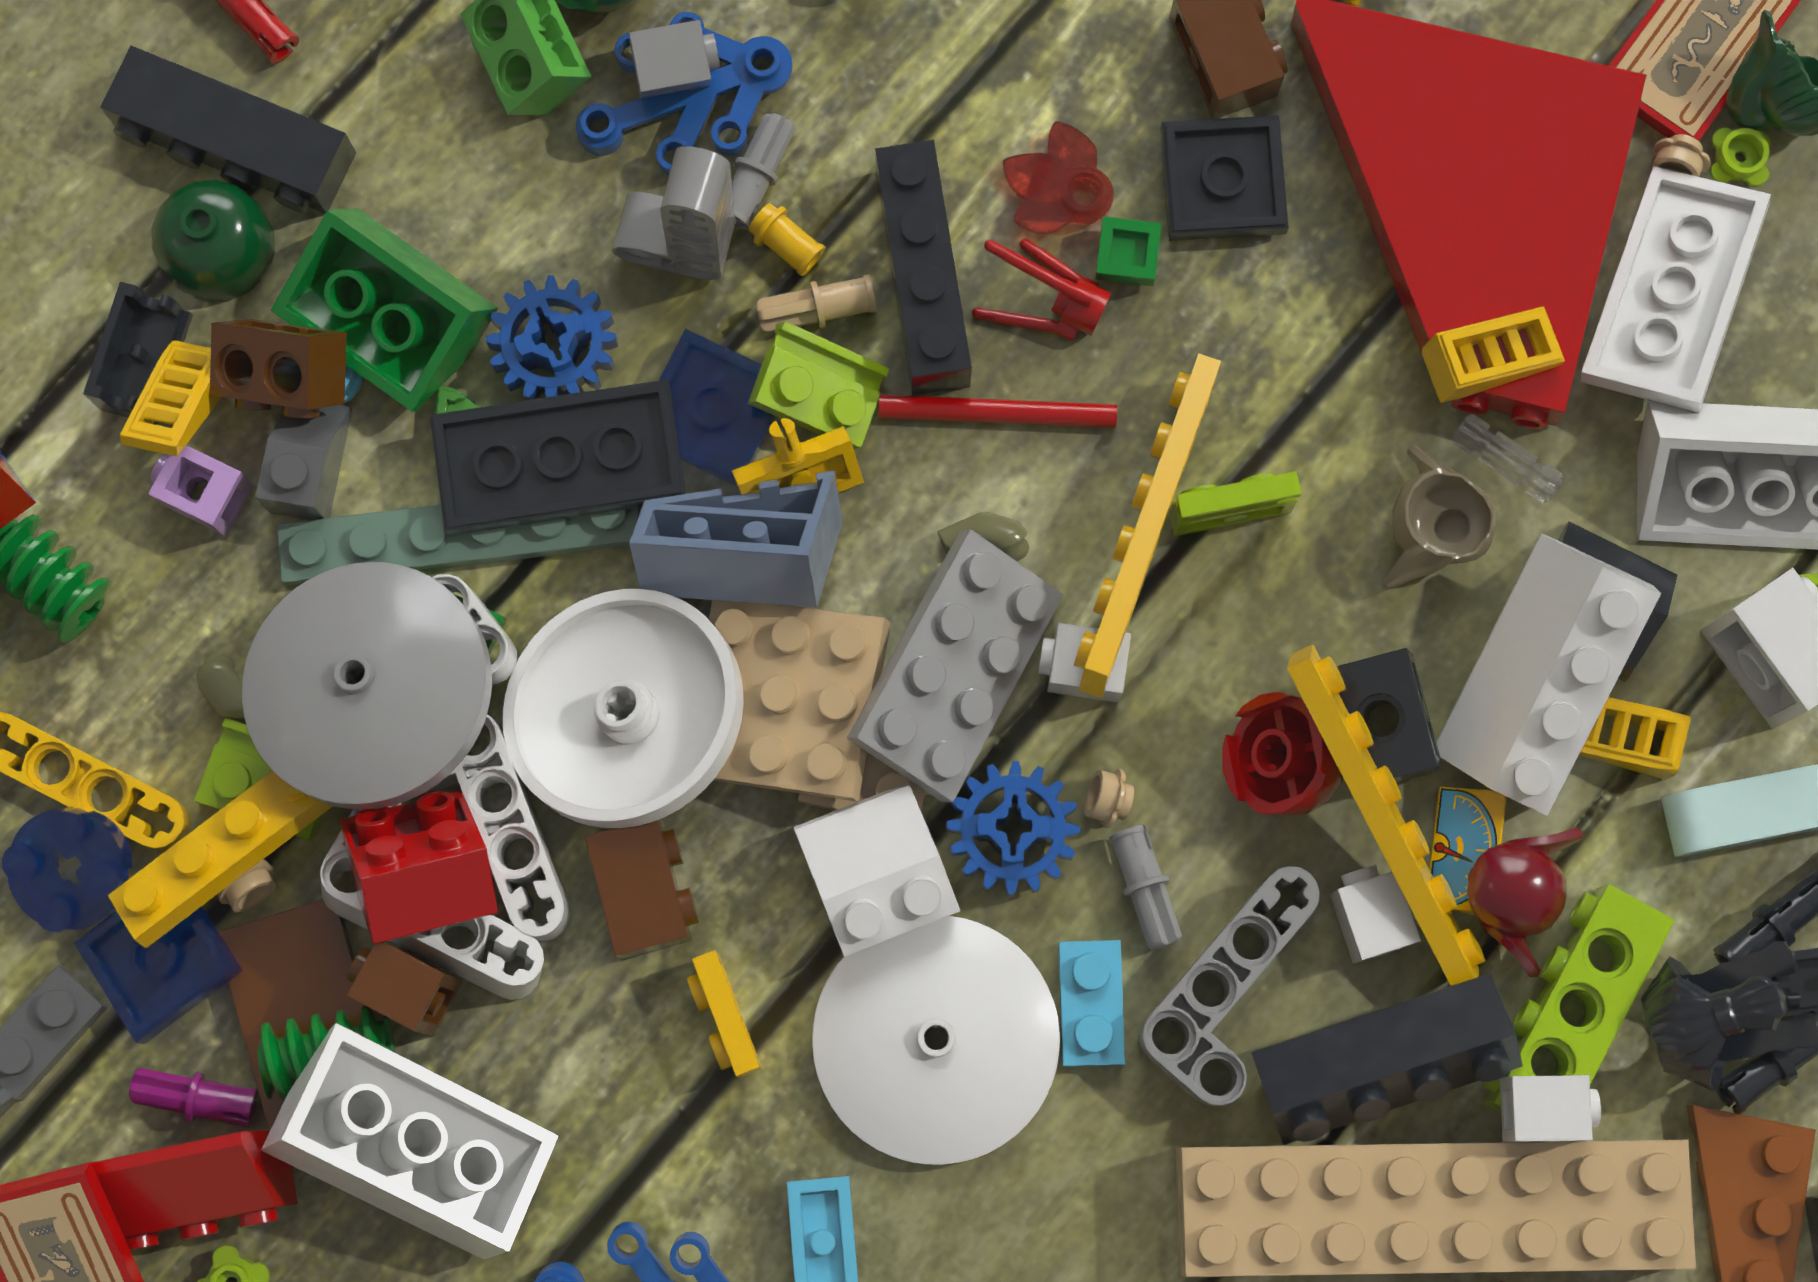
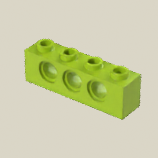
[1482,884,1675,1114]

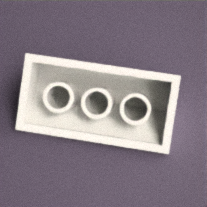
[1636,401,1818,550]
[1436,533,1661,816]
[261,1023,558,1260]

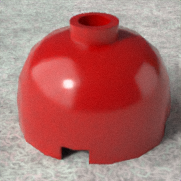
[1222,692,1343,817]

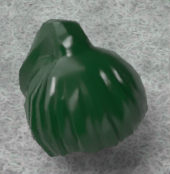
[1726,10,1818,136]

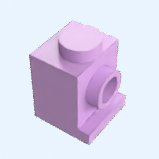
[148,445,254,537]

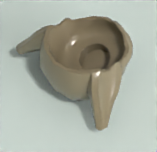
[1382,445,1497,589]

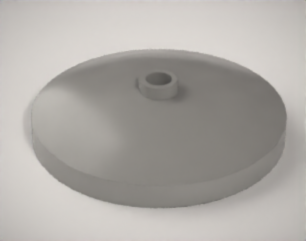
[242,562,492,810]

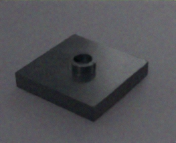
[1160,115,1289,241]

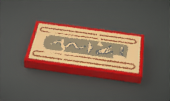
[1608,0,1801,141]
[0,1162,144,1282]

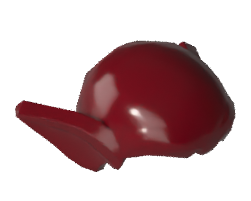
[1467,827,1583,977]

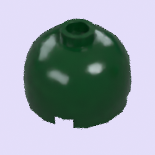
[151,180,275,302]

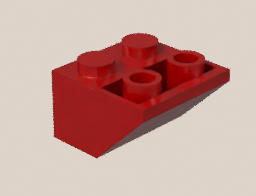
[339,791,498,944]

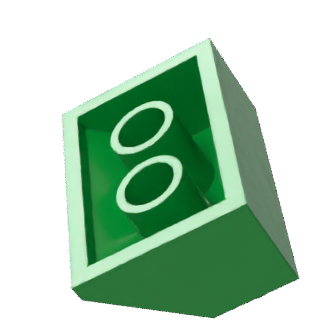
[270,208,499,412]

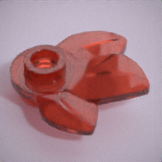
[1002,121,1114,234]

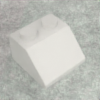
[1700,568,1818,729]
[794,782,960,957]

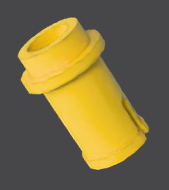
[748,203,826,276]

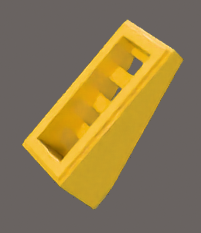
[1422,306,1565,403]
[120,341,222,457]
[1579,697,1691,780]

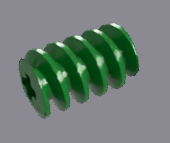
[0,514,111,643]
[258,1006,395,1100]

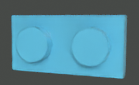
[1058,940,1125,1067]
[787,1176,858,1282]

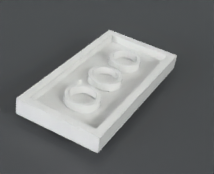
[1581,166,1771,413]

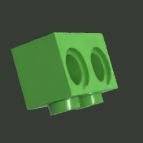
[460,0,592,115]

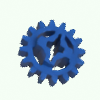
[486,275,618,400]
[946,761,1080,896]

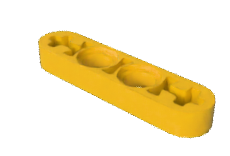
[0,711,191,851]

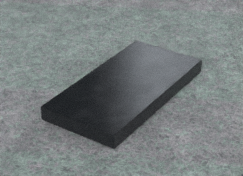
[430,379,686,536]

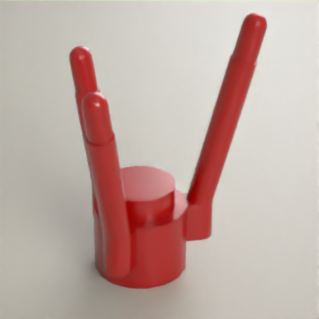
[972,238,1111,341]

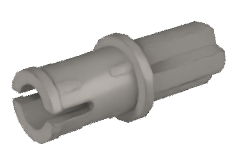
[732,113,795,230]
[1109,825,1182,950]

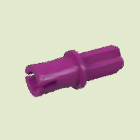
[129,1068,258,1128]

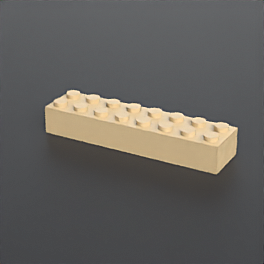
[1175,1140,1696,1277]

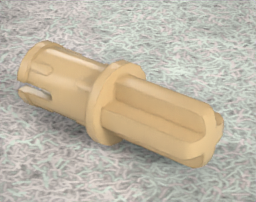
[756,275,877,333]

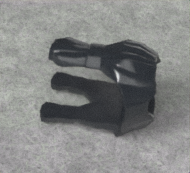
[1641,941,1818,1091]

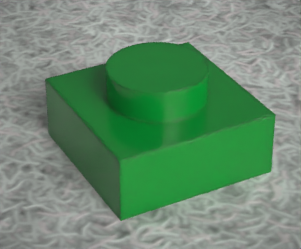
[1095,216,1162,287]

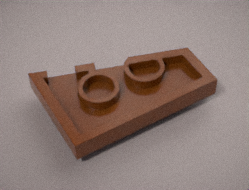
[1686,1105,1816,1282]

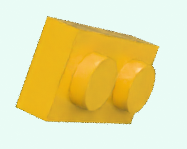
[687,950,762,1078]

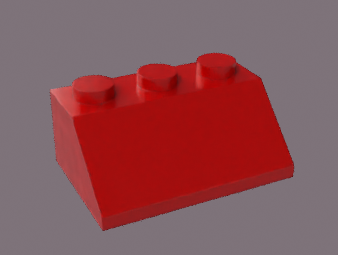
[58,1130,298,1251]

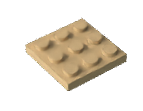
[708,600,891,802]

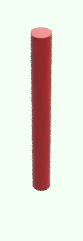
[878,394,1117,428]

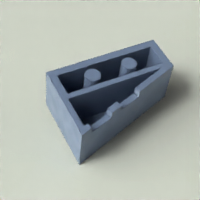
[629,470,843,608]

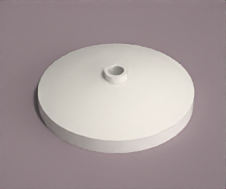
[503,589,744,828]
[812,916,1060,1165]

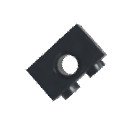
[1337,648,1444,783]

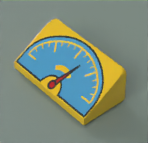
[1429,787,1507,916]

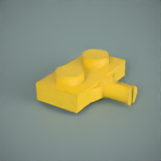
[732,418,864,495]

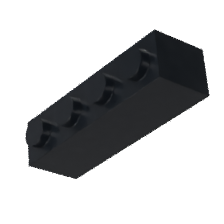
[100,45,356,214]
[875,140,972,396]
[1251,973,1523,1145]

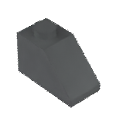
[255,405,352,520]

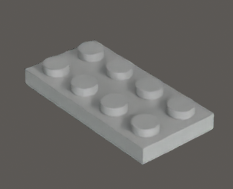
[847,529,1064,802]

